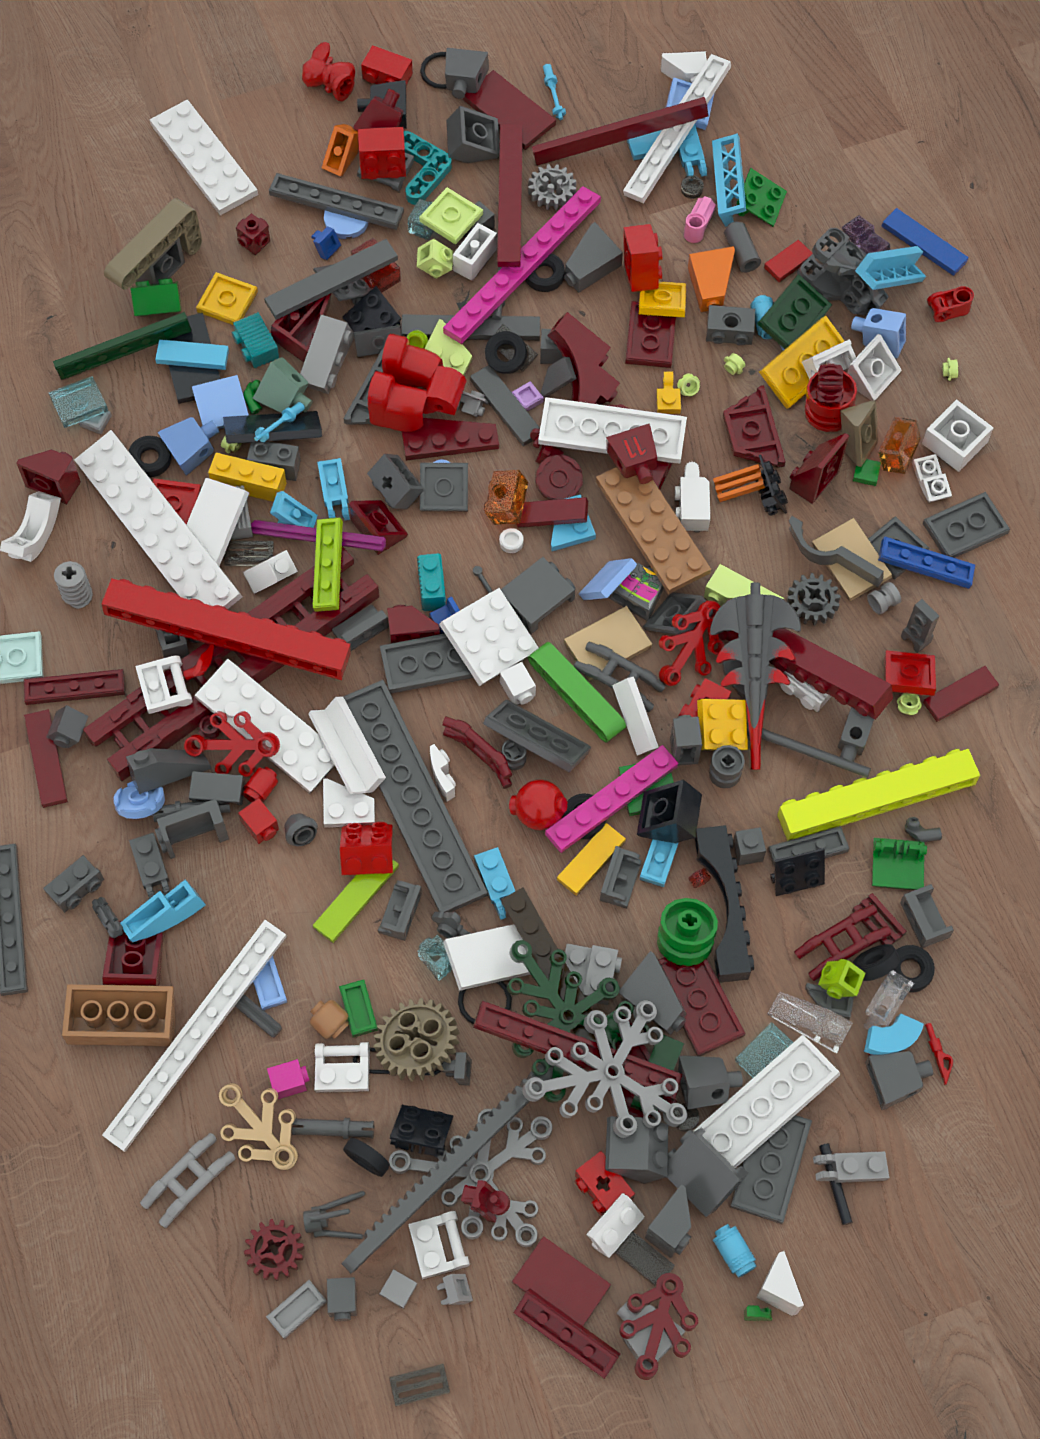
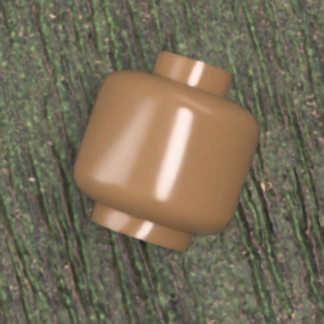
[310,1000,349,1039]

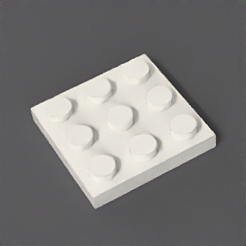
[439,588,539,686]

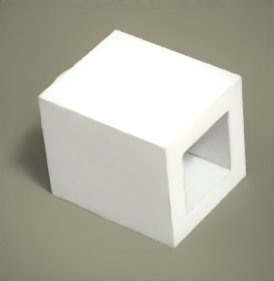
[500,662,536,705]

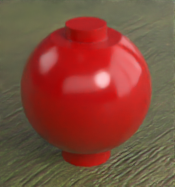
[509,780,567,831]

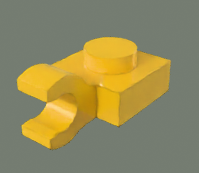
[656,372,681,414]

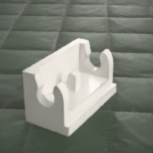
[802,339,856,380]

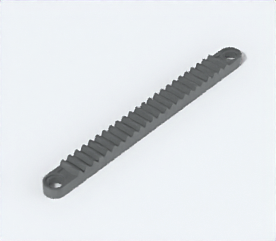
[341,1064,553,1274]

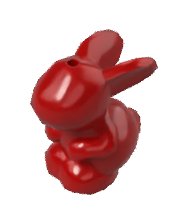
[302,42,356,101]

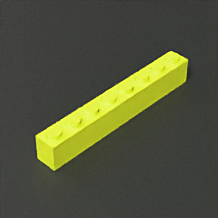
[777,749,980,841]

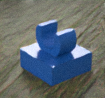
[311,226,341,260]

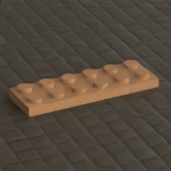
[596,467,711,594]

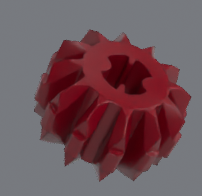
[817,363,843,404]

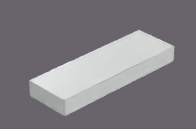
[612,677,659,756]

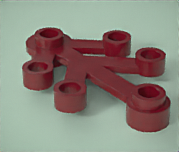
[619,1273,698,1380]

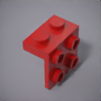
[340,822,393,875]

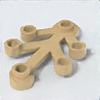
[219,1083,298,1170]

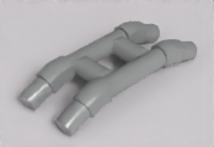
[140,1133,235,1228]

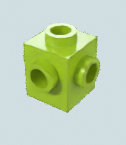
[818,959,866,999]

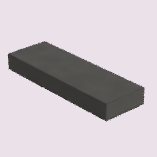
[768,826,849,865]

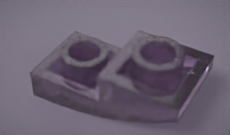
[842,215,890,254]

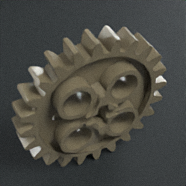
[374,998,460,1082]

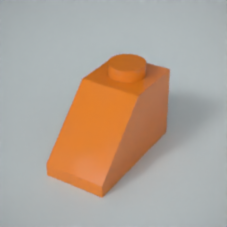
[321,124,359,177]

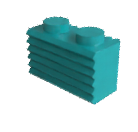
[231,312,279,368]
[417,553,446,612]

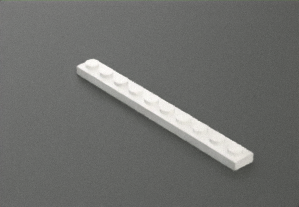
[102,920,287,1152]

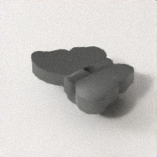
[431,911,472,939]

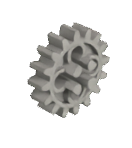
[528,164,577,210]

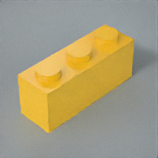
[208,453,287,502]

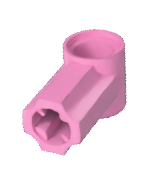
[684,196,716,243]

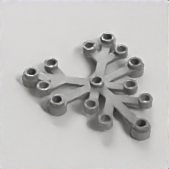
[522,1000,687,1138]
[389,1109,552,1247]

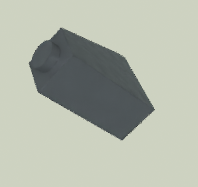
[564,222,623,293]
[619,951,687,1035]

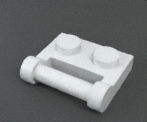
[135,656,193,714]
[314,1042,370,1092]
[408,1211,470,1280]

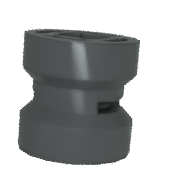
[502,739,527,770]

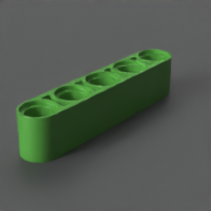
[528,642,627,743]

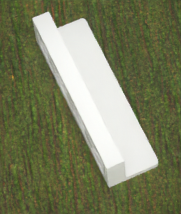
[308,697,386,794]

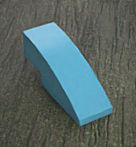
[120,879,206,942]

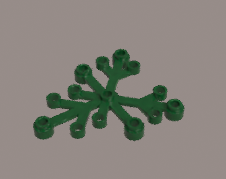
[507,940,650,1103]

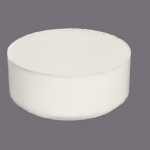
[499,528,523,553]

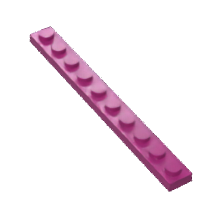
[443,186,601,344]

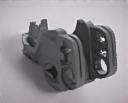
[797,228,889,316]

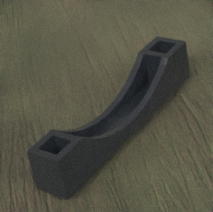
[694,825,754,983]

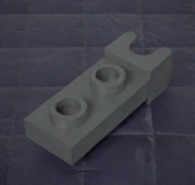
[901,599,939,653]

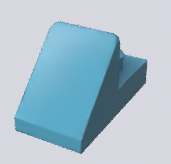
[270,491,318,528]

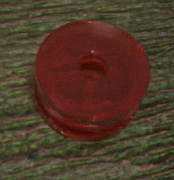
[688,868,711,888]

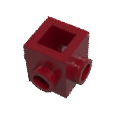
[236,213,270,256]

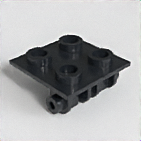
[342,286,402,332]
[755,454,788,516]
[770,848,825,896]
[390,1104,454,1157]

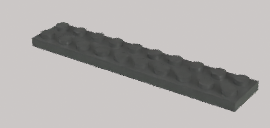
[343,680,488,913]

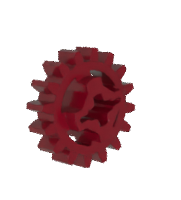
[244,1219,305,1281]

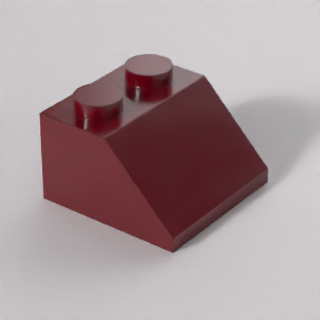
[16,449,81,505]

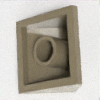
[840,401,878,467]

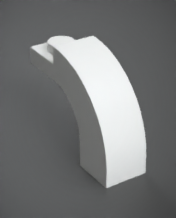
[0,491,61,562]

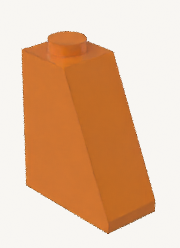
[688,246,735,312]

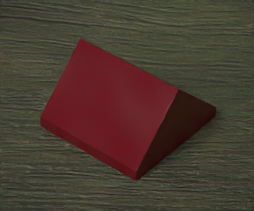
[349,500,408,555]

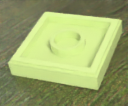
[419,187,483,245]

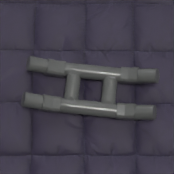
[574,641,666,712]

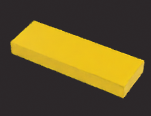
[557,823,626,896]

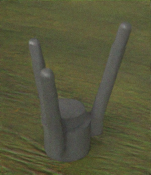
[303,1191,365,1239]

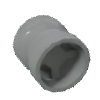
[867,582,901,615]

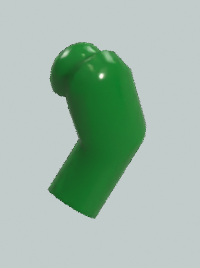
[243,380,262,414]

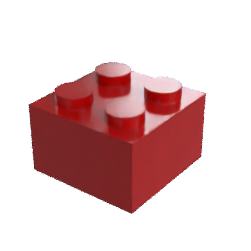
[358,127,406,180]
[623,224,663,292]

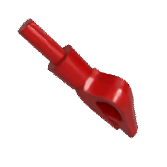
[925,1023,953,1085]

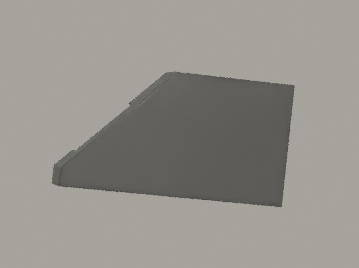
[540,357,577,397]
[805,983,854,1020]

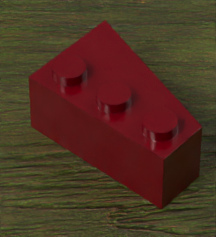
[271,293,332,362]

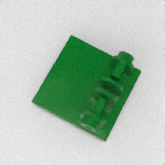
[736,168,787,227]
[872,838,927,890]

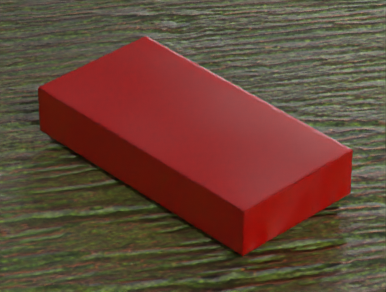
[764,240,813,282]

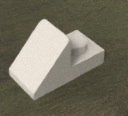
[243,550,298,594]

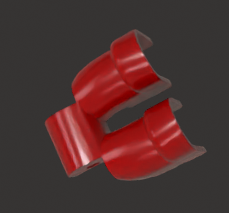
[368,333,467,432]

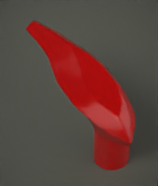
[183,644,214,680]

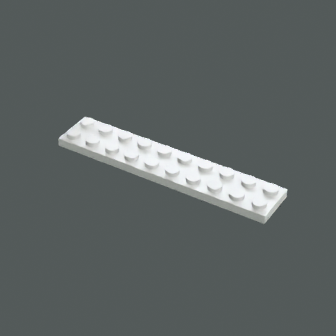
[74,430,243,609]

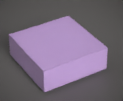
[512,381,544,411]

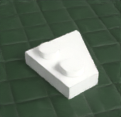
[323,779,375,828]

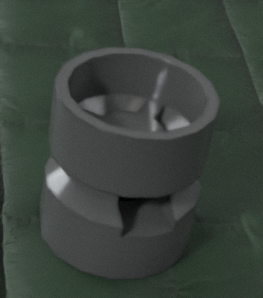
[709,745,745,788]

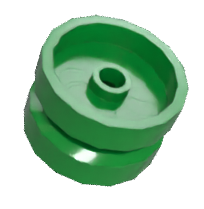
[657,898,718,966]

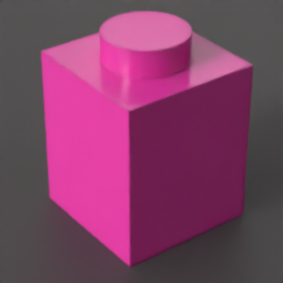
[267,1059,310,1099]

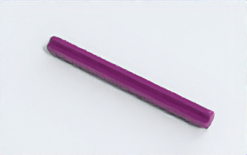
[251,520,386,551]

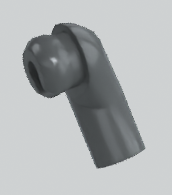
[905,817,942,842]

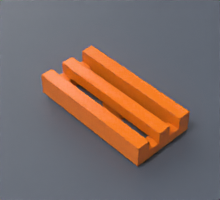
[713,464,765,502]

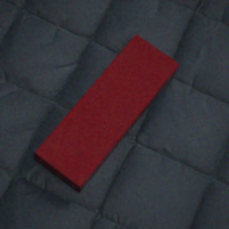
[516,497,589,528]
[923,666,999,722]

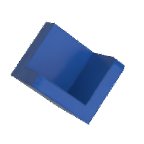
[429,596,460,634]

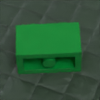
[130,278,182,316]

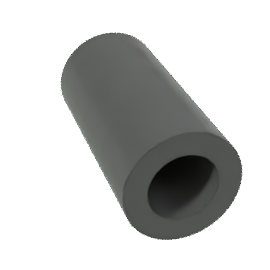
[724,221,761,273]

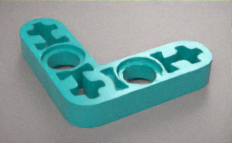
[404,131,452,205]

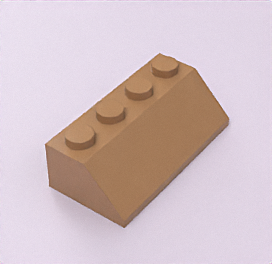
[62,984,175,1046]

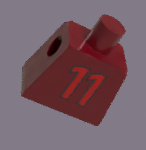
[606,424,657,484]

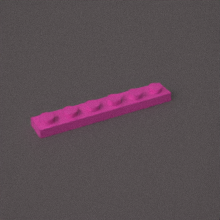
[545,745,679,853]

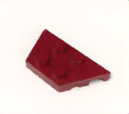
[723,385,786,467]

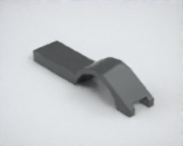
[789,516,884,587]

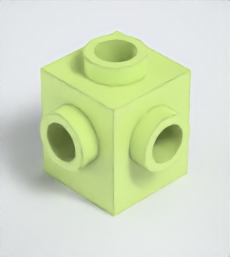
[417,239,453,279]

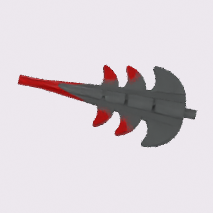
[710,582,801,770]

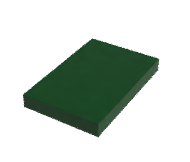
[757,274,832,349]

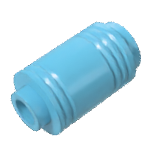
[750,295,773,339]
[713,1224,757,1278]

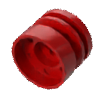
[805,371,857,432]

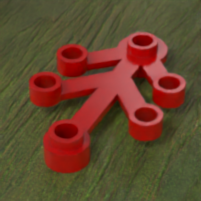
[659,600,724,686]
[184,711,280,777]

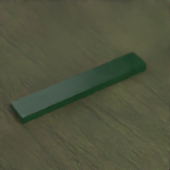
[53,312,192,380]

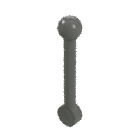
[473,566,493,593]

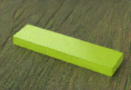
[313,517,343,612]
[313,860,399,943]

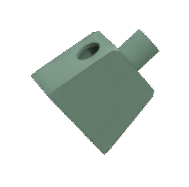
[253,357,313,413]

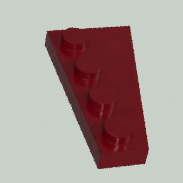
[401,418,499,461]

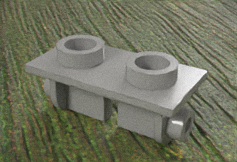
[457,390,489,417]

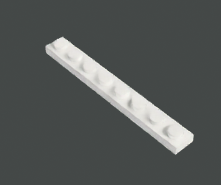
[623,54,731,203]

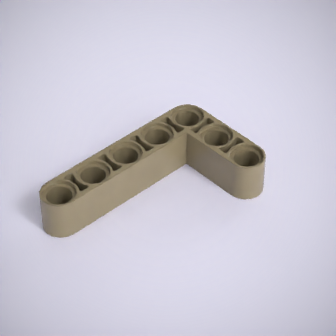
[104,198,202,290]

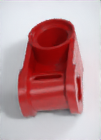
[927,286,974,322]

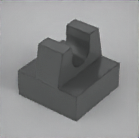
[442,1052,472,1086]

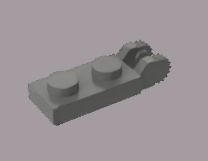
[129,832,170,899]

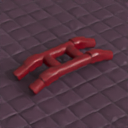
[442,716,512,789]
[794,904,891,981]

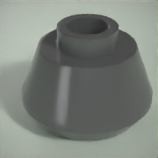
[284,813,318,846]

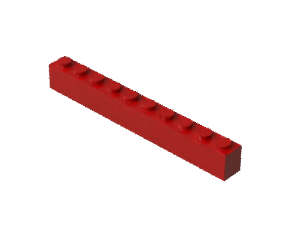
[101,578,351,680]

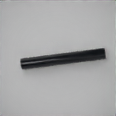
[819,1143,853,1225]

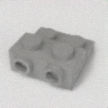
[565,944,622,1005]

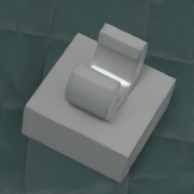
[437,1274,473,1305]

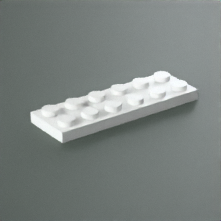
[150,99,258,215]
[538,397,687,464]
[195,659,335,793]
[693,1035,840,1168]

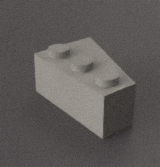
[300,315,354,394]

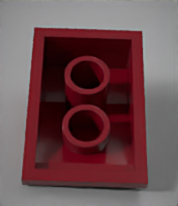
[789,433,849,504]
[102,921,164,986]

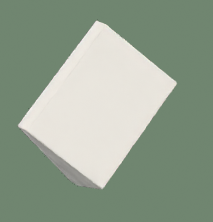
[848,334,902,401]
[757,1251,804,1316]

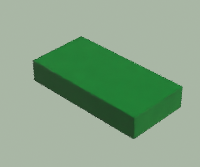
[339,979,378,1037]

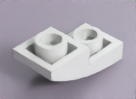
[912,454,952,503]
[430,744,456,802]

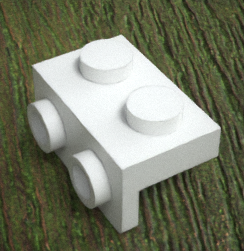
[586,1193,645,1258]

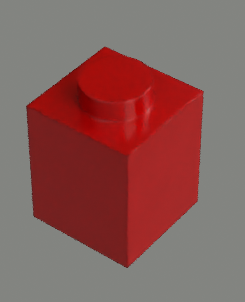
[238,798,279,844]

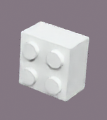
[922,399,993,472]

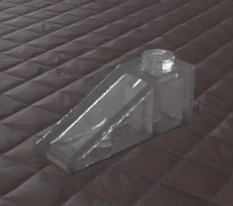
[767,992,853,1053]

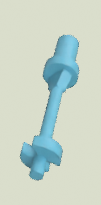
[543,64,566,120]
[254,402,305,442]

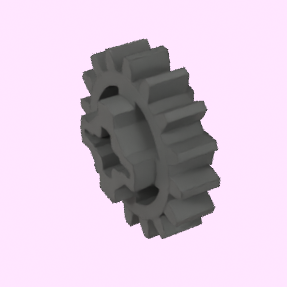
[786,573,841,626]

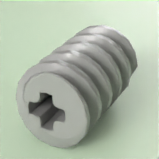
[54,561,93,609]

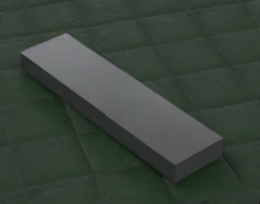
[470,365,540,447]

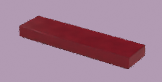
[24,669,125,705]
[24,709,68,808]
[513,1288,621,1379]

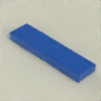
[882,208,969,276]
[878,536,975,589]

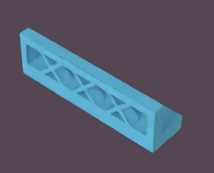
[712,133,746,227]
[855,246,926,290]

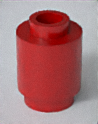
[242,767,278,803]

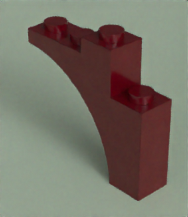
[547,312,620,405]

